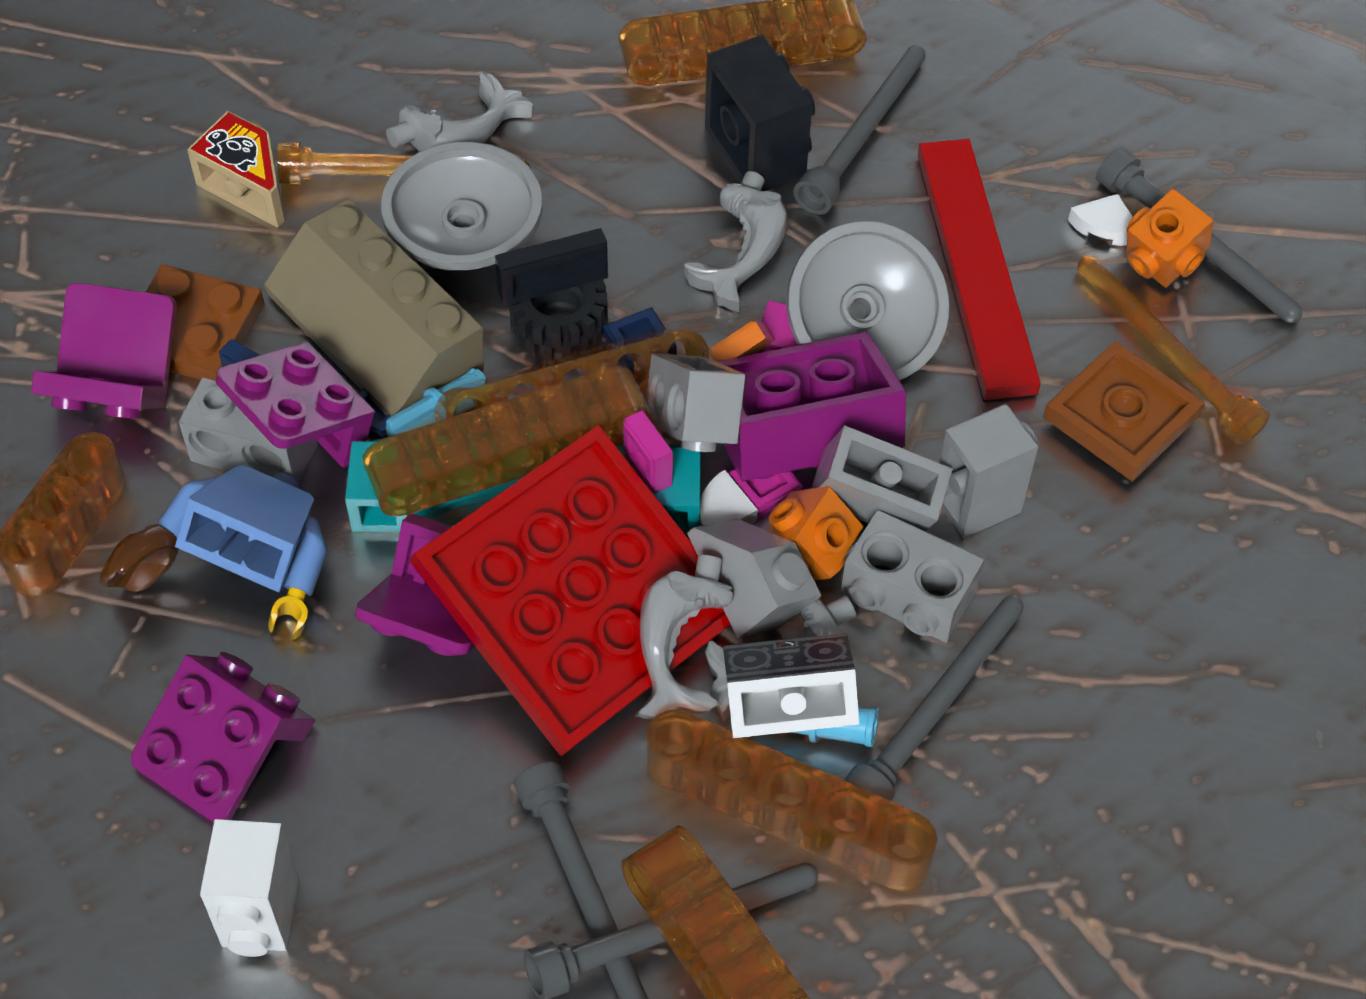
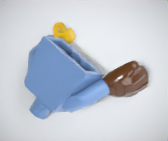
[100,465,327,640]

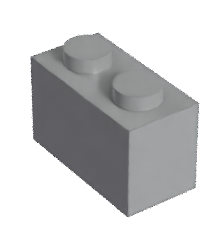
[940,404,1038,539]
[811,425,953,531]

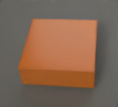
[709,321,775,362]

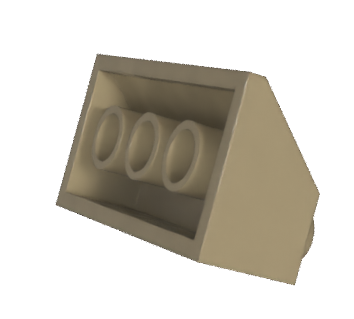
[264,198,484,416]

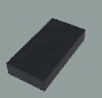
[495,228,608,305]

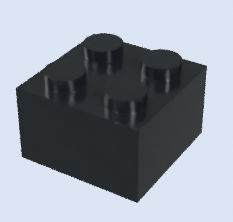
[705,35,815,191]

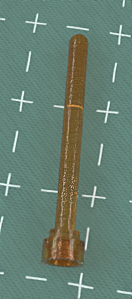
[277,142,531,184]
[1077,255,1270,445]

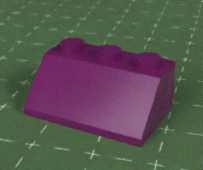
[718,332,906,481]

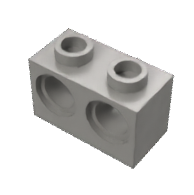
[645,353,745,452]
[179,377,318,484]
[841,510,985,643]

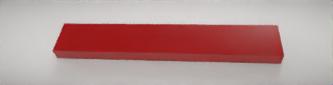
[917,138,1041,400]

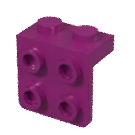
[31,283,177,419]
[216,342,375,468]
[355,513,475,656]
[131,652,316,822]

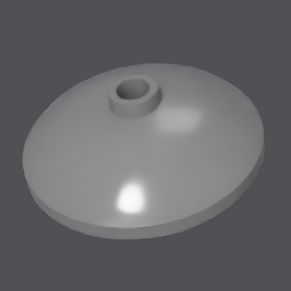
[381,142,543,270]
[786,221,949,380]

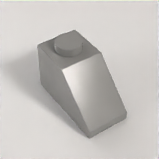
[687,518,821,639]

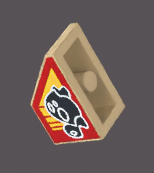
[187,111,285,228]

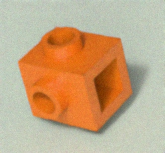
[1126,188,1214,288]
[765,486,863,580]

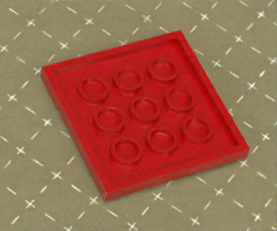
[409,425,730,756]

